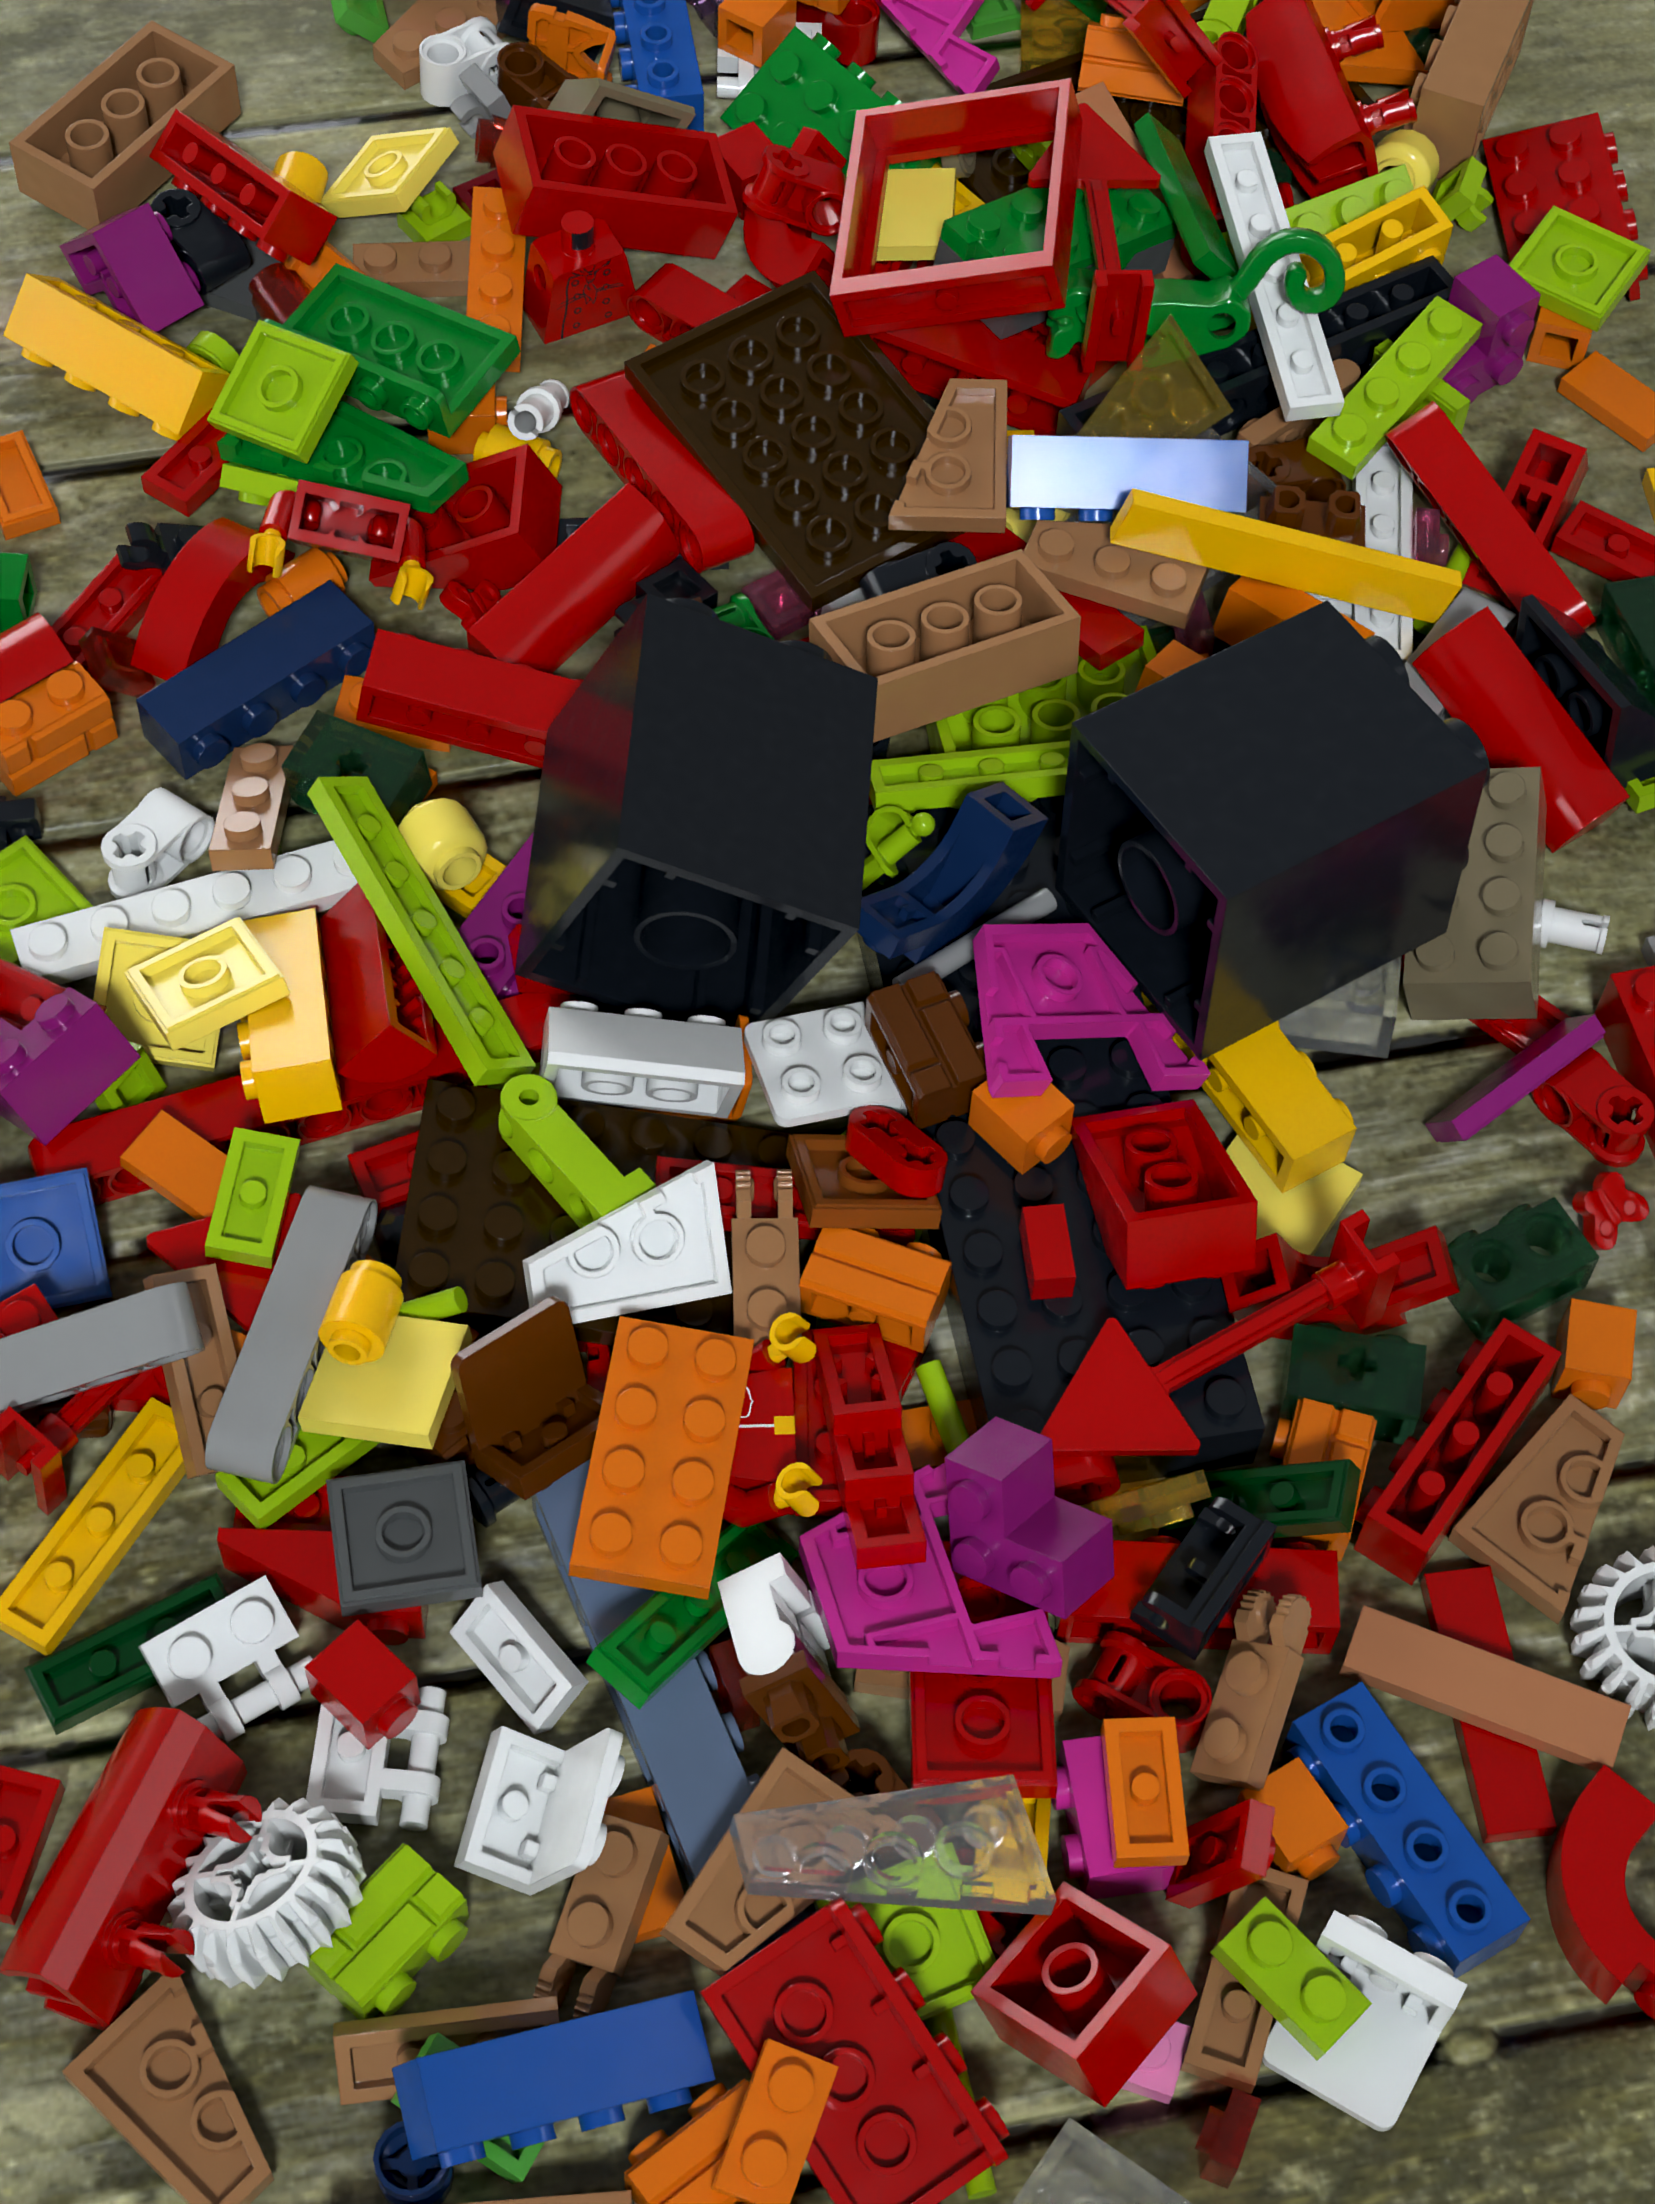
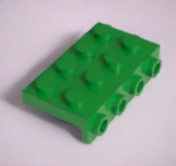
[720,26,943,201]
[263,263,521,438]

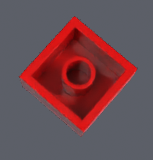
[970,1881,1198,2108]

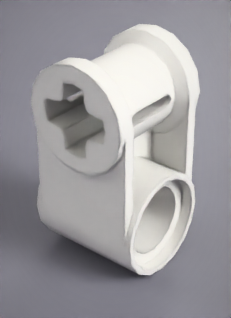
[419,16,510,107]
[101,787,215,900]

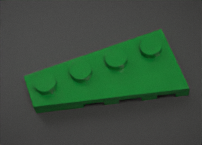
[217,400,469,514]

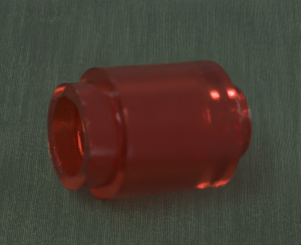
[248,263,311,324]

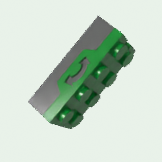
[933,187,1178,340]

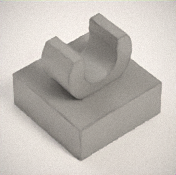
[449,63,512,139]

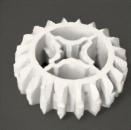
[1570,1545,1655,1731]
[167,1797,367,1989]

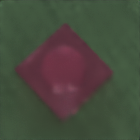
[1412,507,1449,567]
[741,570,822,641]
[1168,590,1215,657]

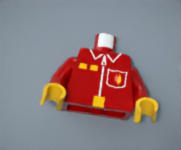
[247,479,434,610]
[723,1312,823,1528]

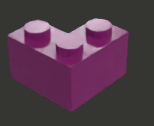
[59,203,205,332]
[1443,254,1541,403]
[0,987,141,1146]
[945,1417,1114,1620]

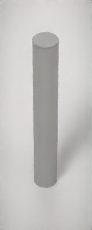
[892,888,1057,985]

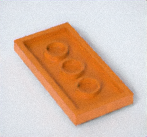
[568,1316,755,1600]

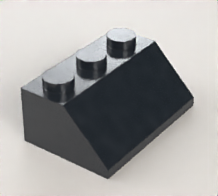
[1515,594,1655,788]

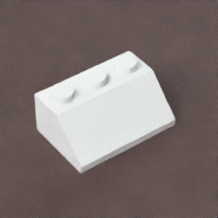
[539,1001,745,1118]

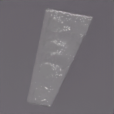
[730,1774,1057,1915]

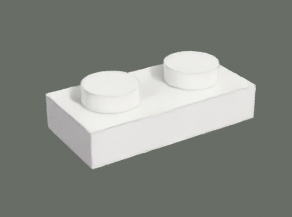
[449,1580,589,1735]

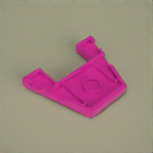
[875,0,1000,95]
[972,923,1211,1098]
[799,1463,1063,1679]

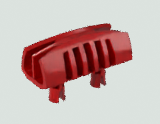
[1246,0,1417,199]
[0,1707,262,2031]

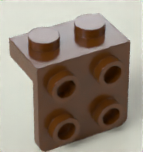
[451,1296,604,1501]

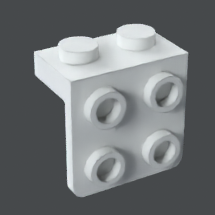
[744,1001,907,1127]
[454,1726,625,1896]
[1262,1910,1467,2132]

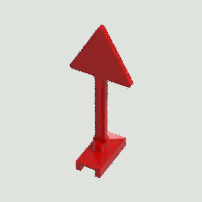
[1025,0,1224,99]
[1027,103,1161,373]
[0,1193,302,1516]
[1040,1209,1401,1456]

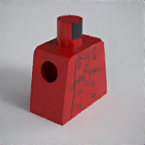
[523,210,635,344]

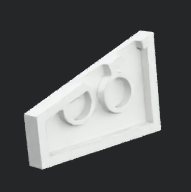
[522,1160,732,1324]

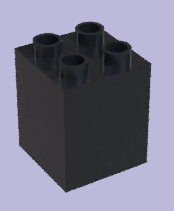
[515,594,878,1027]
[1055,600,1490,1061]

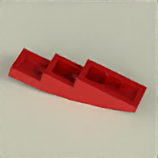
[812,1323,927,1570]

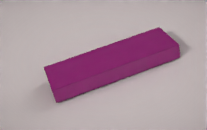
[1425,1014,1606,1143]

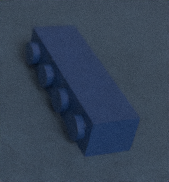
[136,580,375,780]

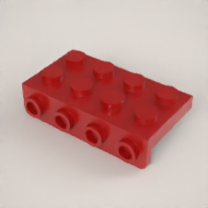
[1482,112,1648,302]
[699,1897,1010,2204]

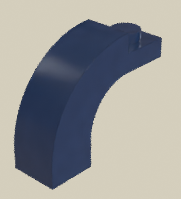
[857,782,1049,964]

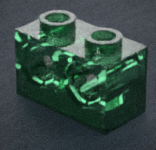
[1447,1197,1600,1341]

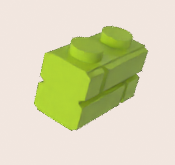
[303,1843,469,2020]

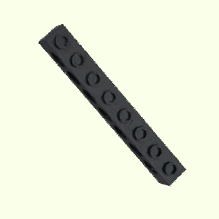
[1056,255,1454,440]

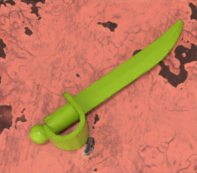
[862,806,935,891]

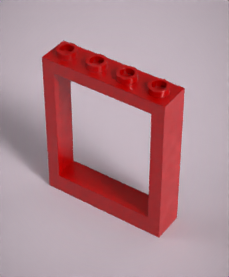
[829,78,1083,337]

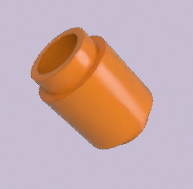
[257,547,348,617]

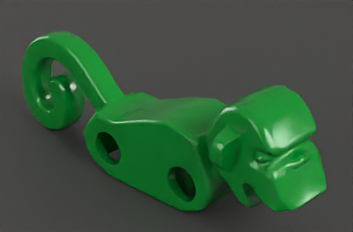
[1046,227,1345,369]

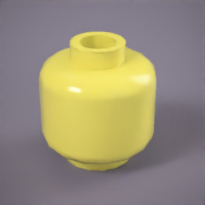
[1375,129,1439,191]
[398,798,488,890]

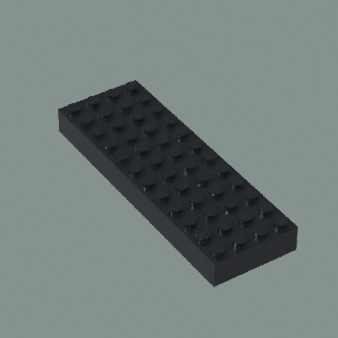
[856,795,1265,1484]

